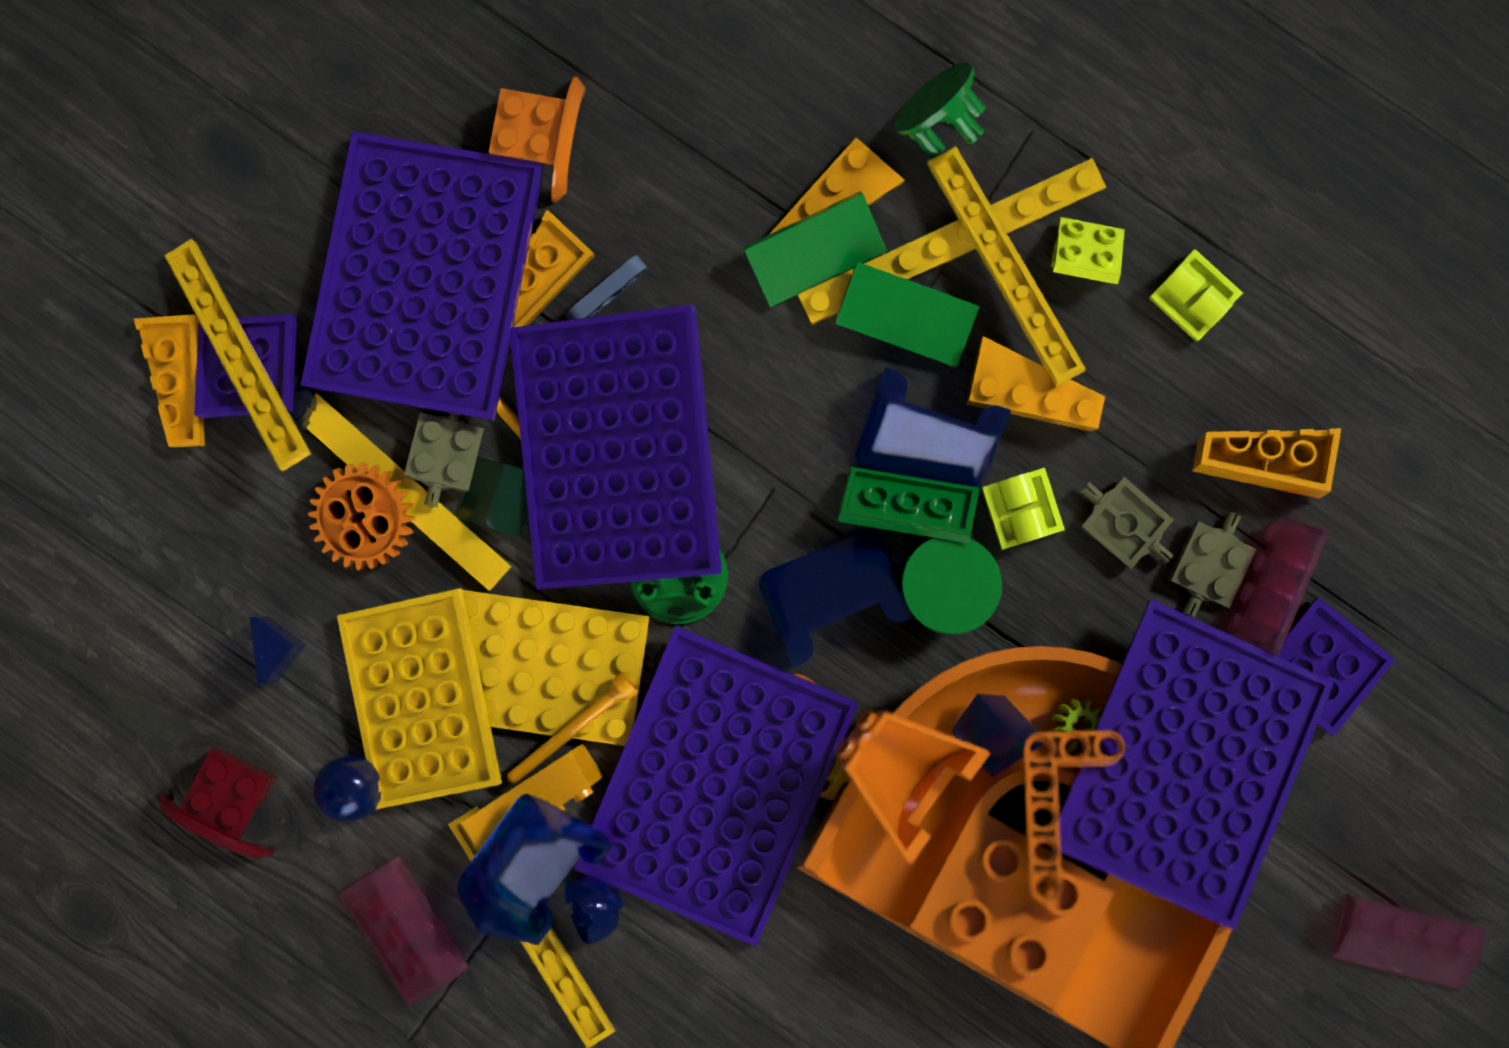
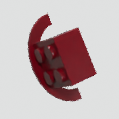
[157,747,277,859]

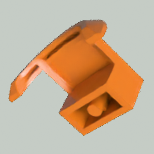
[489,76,586,203]

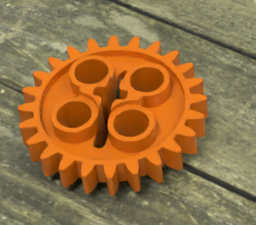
[308,463,415,570]

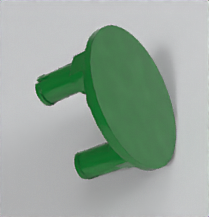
[894,62,986,159]
[902,538,1002,635]
[630,550,728,624]

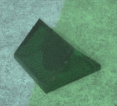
[457,456,528,537]

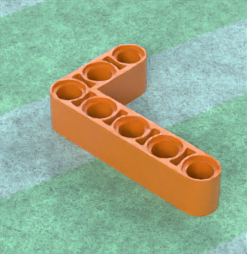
[1023,731,1125,905]

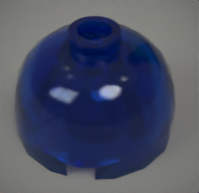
[313,755,382,822]
[564,877,623,946]

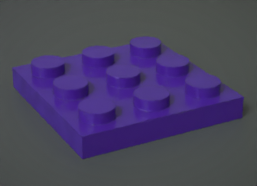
[194,314,296,418]
[1271,597,1395,736]

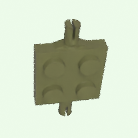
[404,412,484,508]
[1080,477,1174,570]
[1168,512,1257,618]

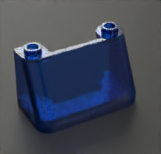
[457,793,613,945]

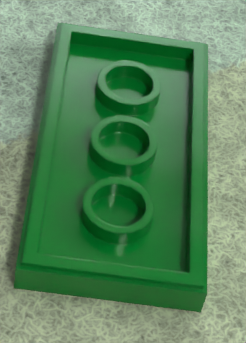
[743,191,887,307]
[834,261,980,368]
[838,467,979,543]

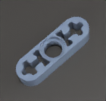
[565,255,648,320]

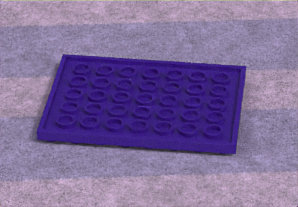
[301,131,544,421]
[510,305,722,589]
[1046,599,1334,930]
[574,625,859,946]

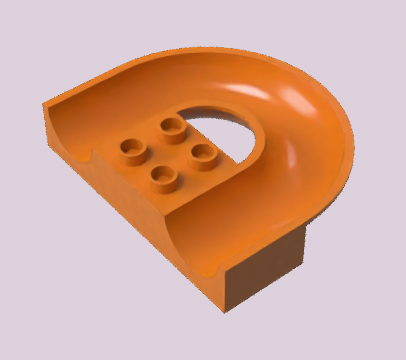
[796,646,1231,1048]

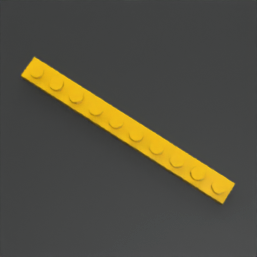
[798,158,1106,325]

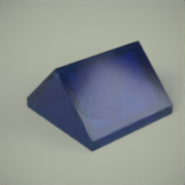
[250,617,306,684]
[952,694,1044,777]

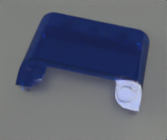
[856,367,1011,493]
[759,531,914,667]

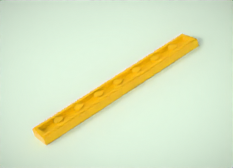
[927,146,1086,387]
[164,239,311,471]
[307,393,512,591]
[448,806,615,1048]

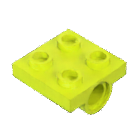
[1051,217,1125,285]
[1149,249,1243,342]
[981,468,1065,550]

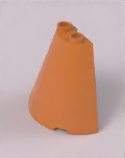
[836,710,990,864]

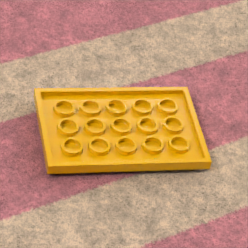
[337,588,502,809]
[462,590,650,746]

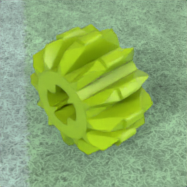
[1051,699,1102,755]

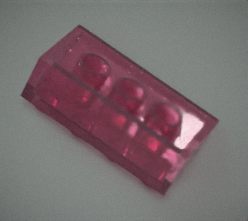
[1227,518,1329,655]
[339,856,469,1006]
[1332,893,1487,990]

